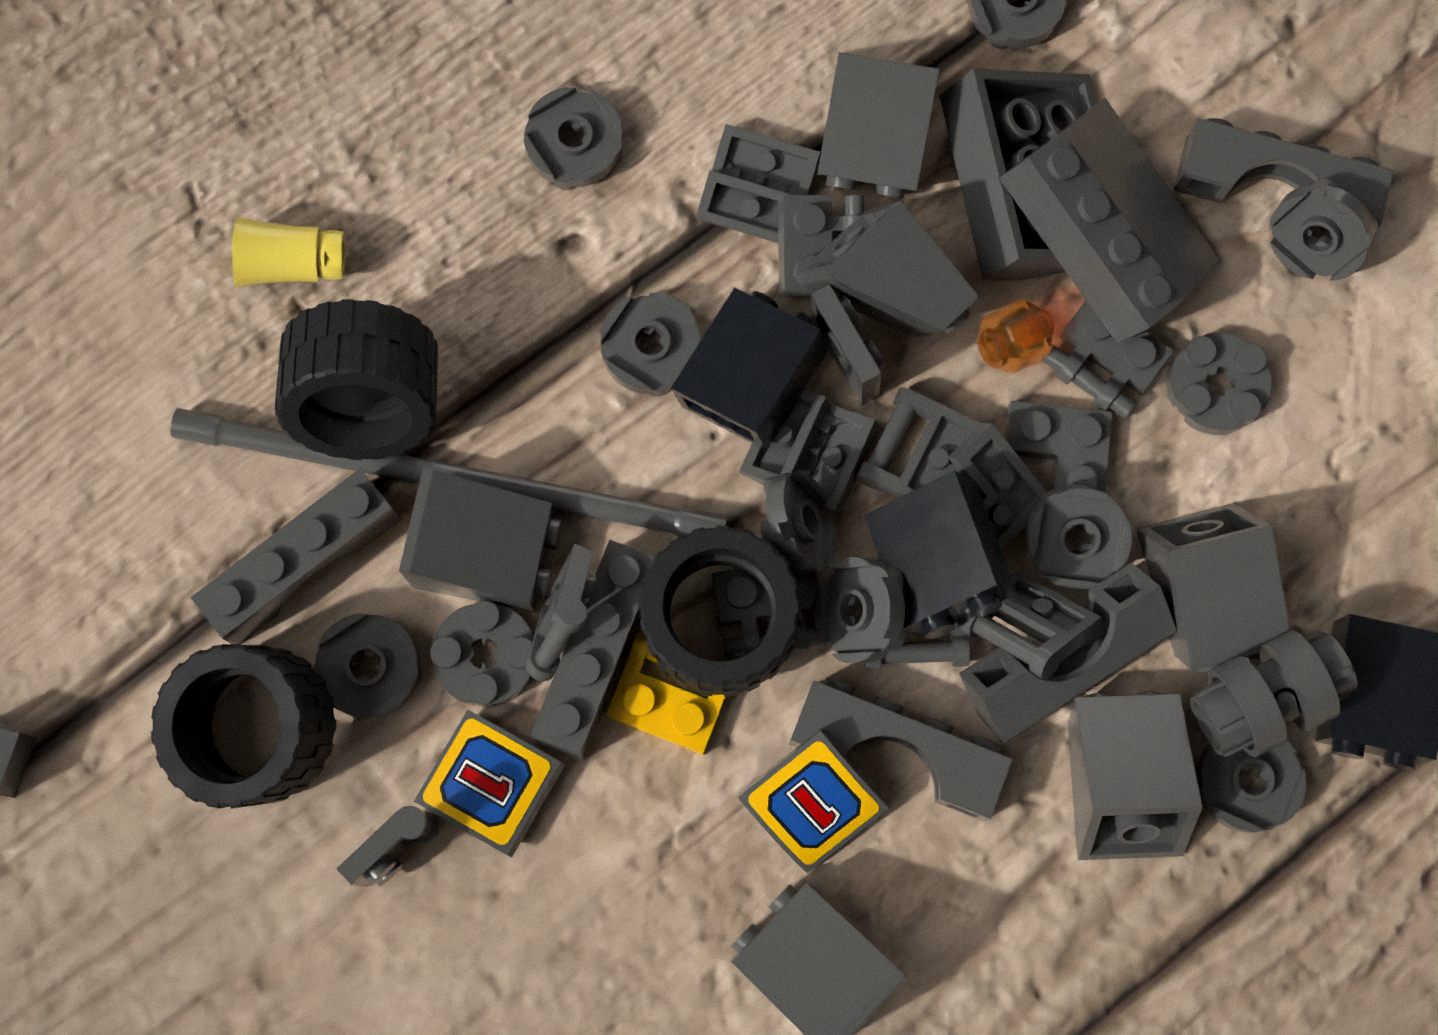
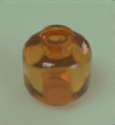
[977,299,1054,374]

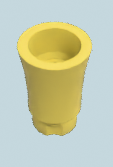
[232,216,345,288]

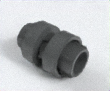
[1190,631,1357,757]

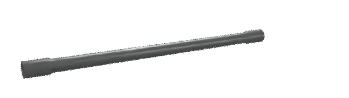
[170,408,728,537]

